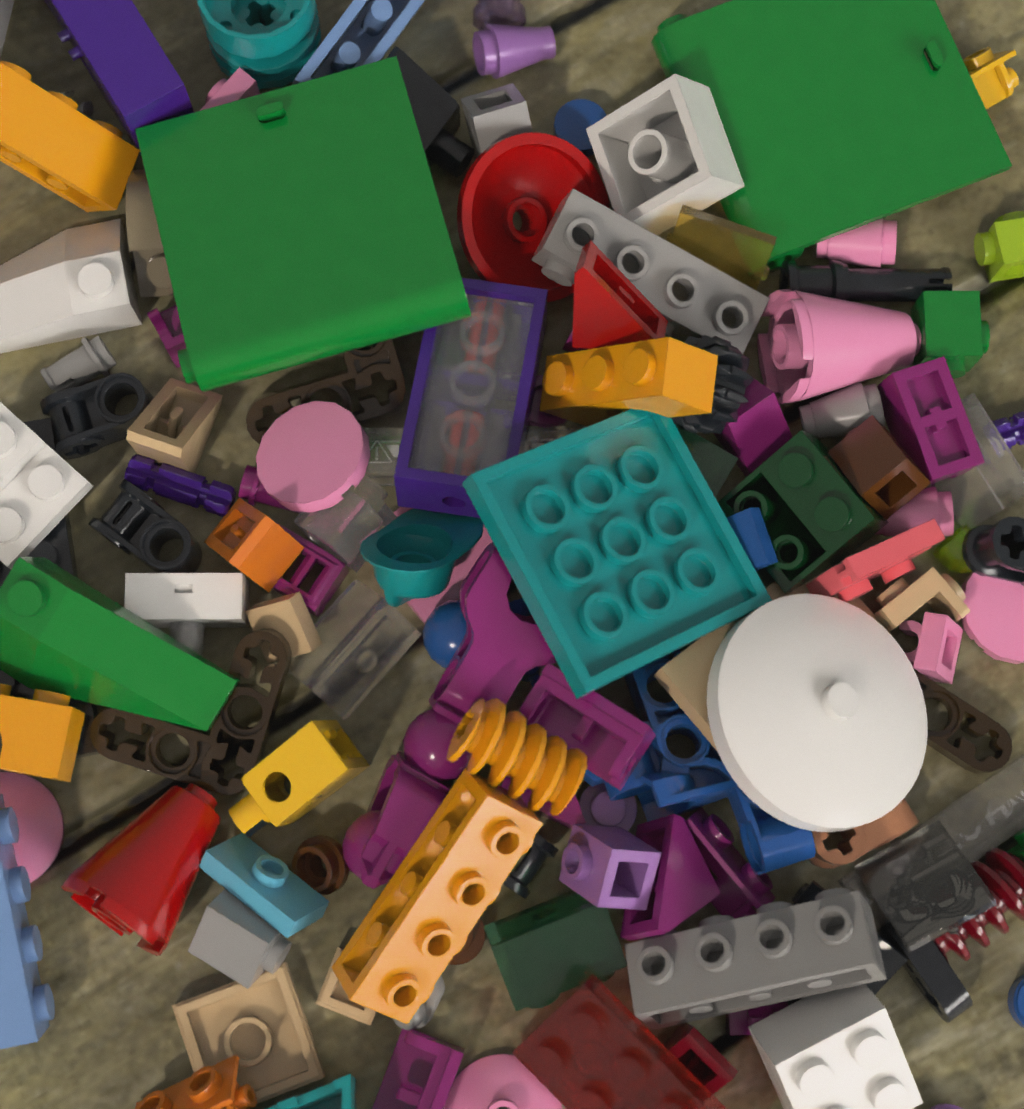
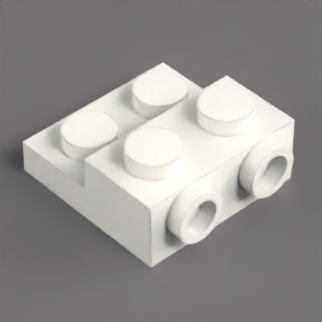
[0,402,93,569]

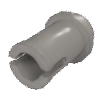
[40,335,117,393]

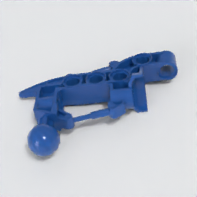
[423,598,816,875]

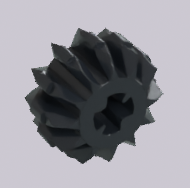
[672,335,754,434]

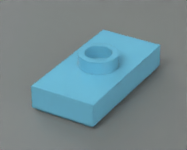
[199,833,329,938]

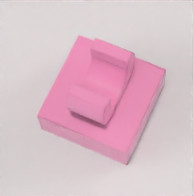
[899,612,963,684]

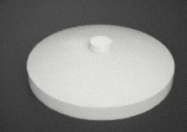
[707,593,928,832]

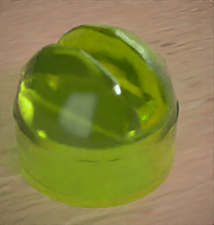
[932,523,972,573]

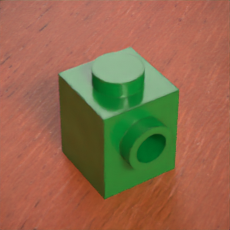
[911,291,990,379]

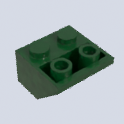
[718,430,889,594]

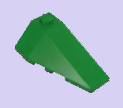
[0,557,240,731]

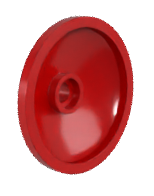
[457,132,610,302]

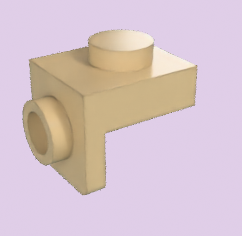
[874,567,970,632]

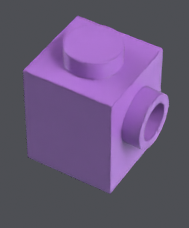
[559,823,661,910]

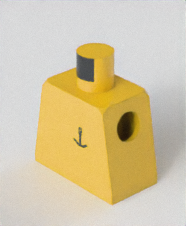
[228,720,370,837]

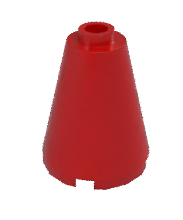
[61,783,221,956]

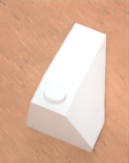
[0,218,142,354]

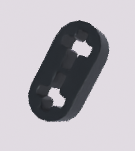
[881,913,973,1023]

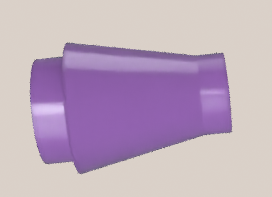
[472,24,556,79]

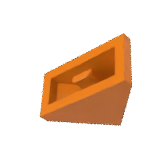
[204,498,305,593]

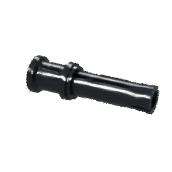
[779,260,953,302]

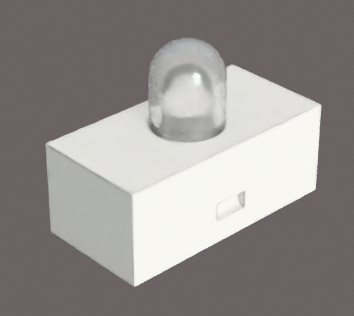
[124,573,250,656]

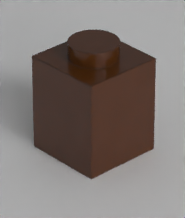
[828,415,931,520]

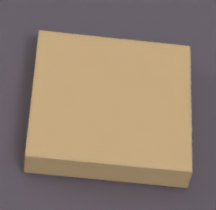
[172,962,326,1103]

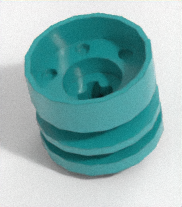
[197,0,322,89]

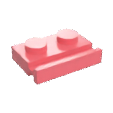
[806,518,946,603]

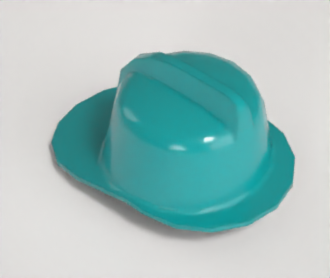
[360,508,484,607]

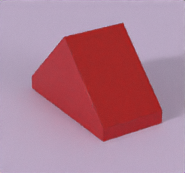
[572,241,668,349]

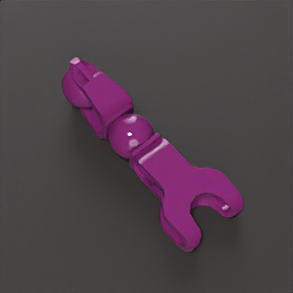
[342,542,557,889]

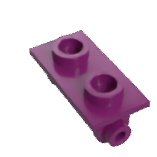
[685,807,776,919]

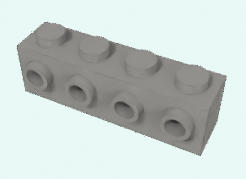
[531,189,770,354]
[624,888,887,1030]

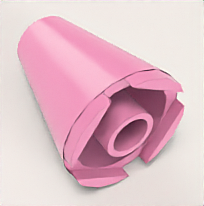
[757,289,921,404]

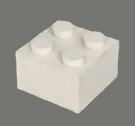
[586,74,745,235]
[748,984,923,1109]

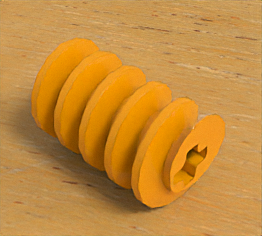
[446,698,587,816]

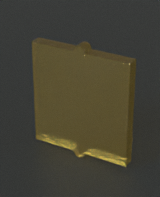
[665,205,777,290]

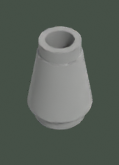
[799,382,885,438]

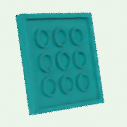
[462,409,772,699]

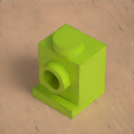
[974,211,1024,283]

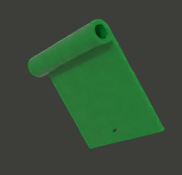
[651,0,1012,277]
[135,56,472,392]

